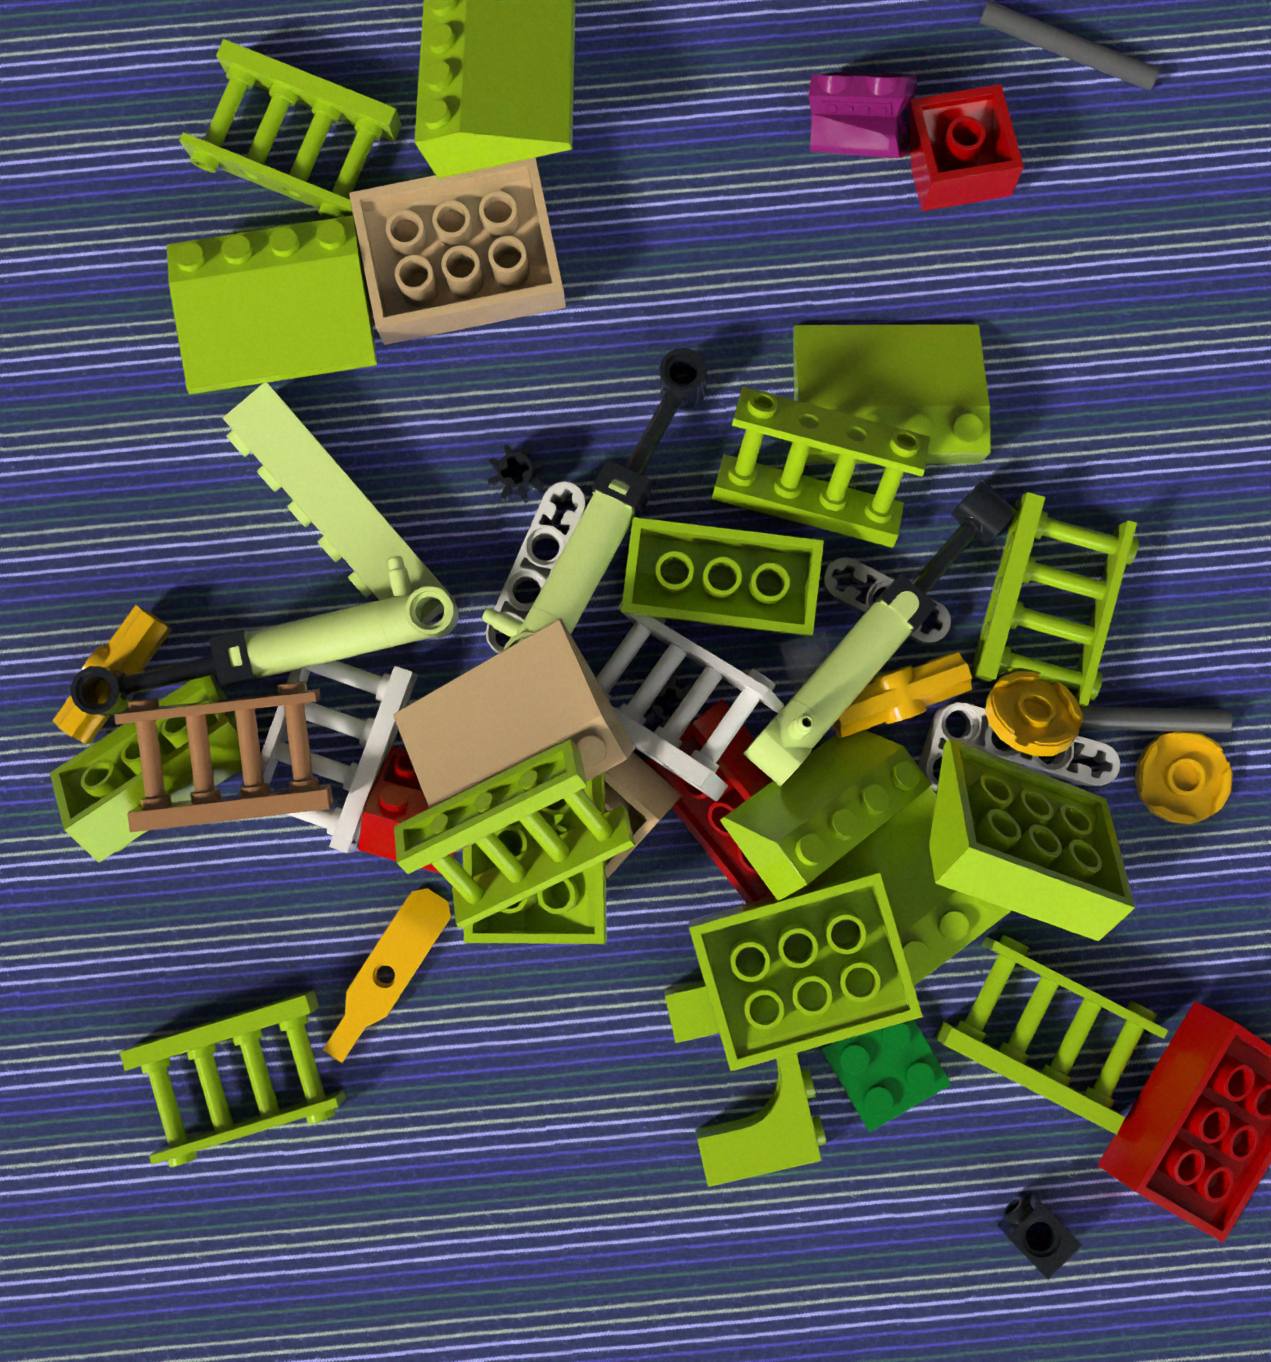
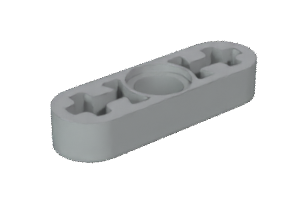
[822,557,951,644]

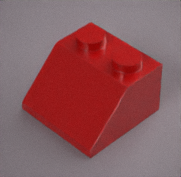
[908,84,1024,211]

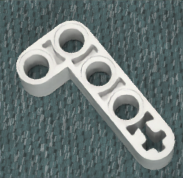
[486,482,586,654]
[919,703,1120,791]

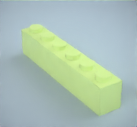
[223,383,455,625]

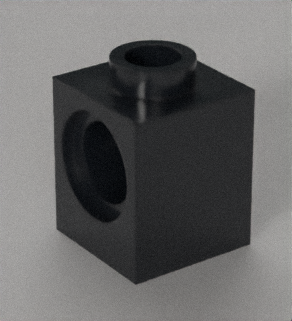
[997,1192,1083,1280]

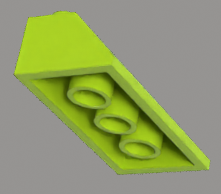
[621,517,824,636]
[50,675,242,863]
[720,730,932,901]

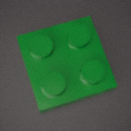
[819,1020,952,1133]

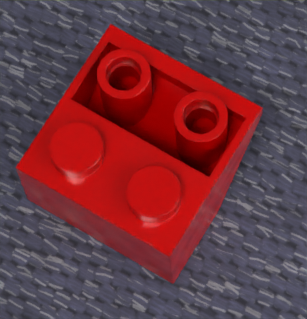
[358,747,458,874]

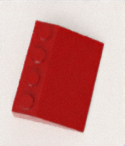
[1097,1001,1271,1243]

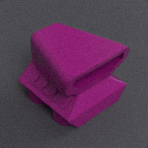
[808,72,917,158]

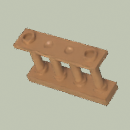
[114,681,333,832]

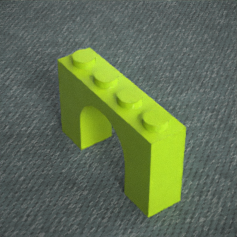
[664,981,826,1187]

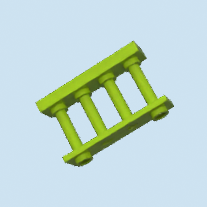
[179,39,402,219]
[712,386,930,548]
[970,492,1139,707]
[394,739,635,929]
[935,935,1168,1135]
[119,989,346,1167]

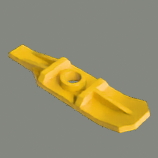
[323,888,451,1063]

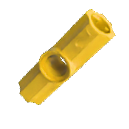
[53,605,172,744]
[832,652,972,738]

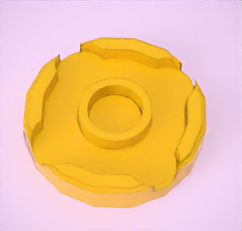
[985,671,1083,756]
[1134,731,1233,824]

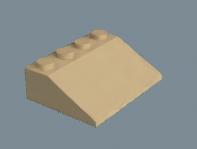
[349,158,566,345]
[393,618,635,853]

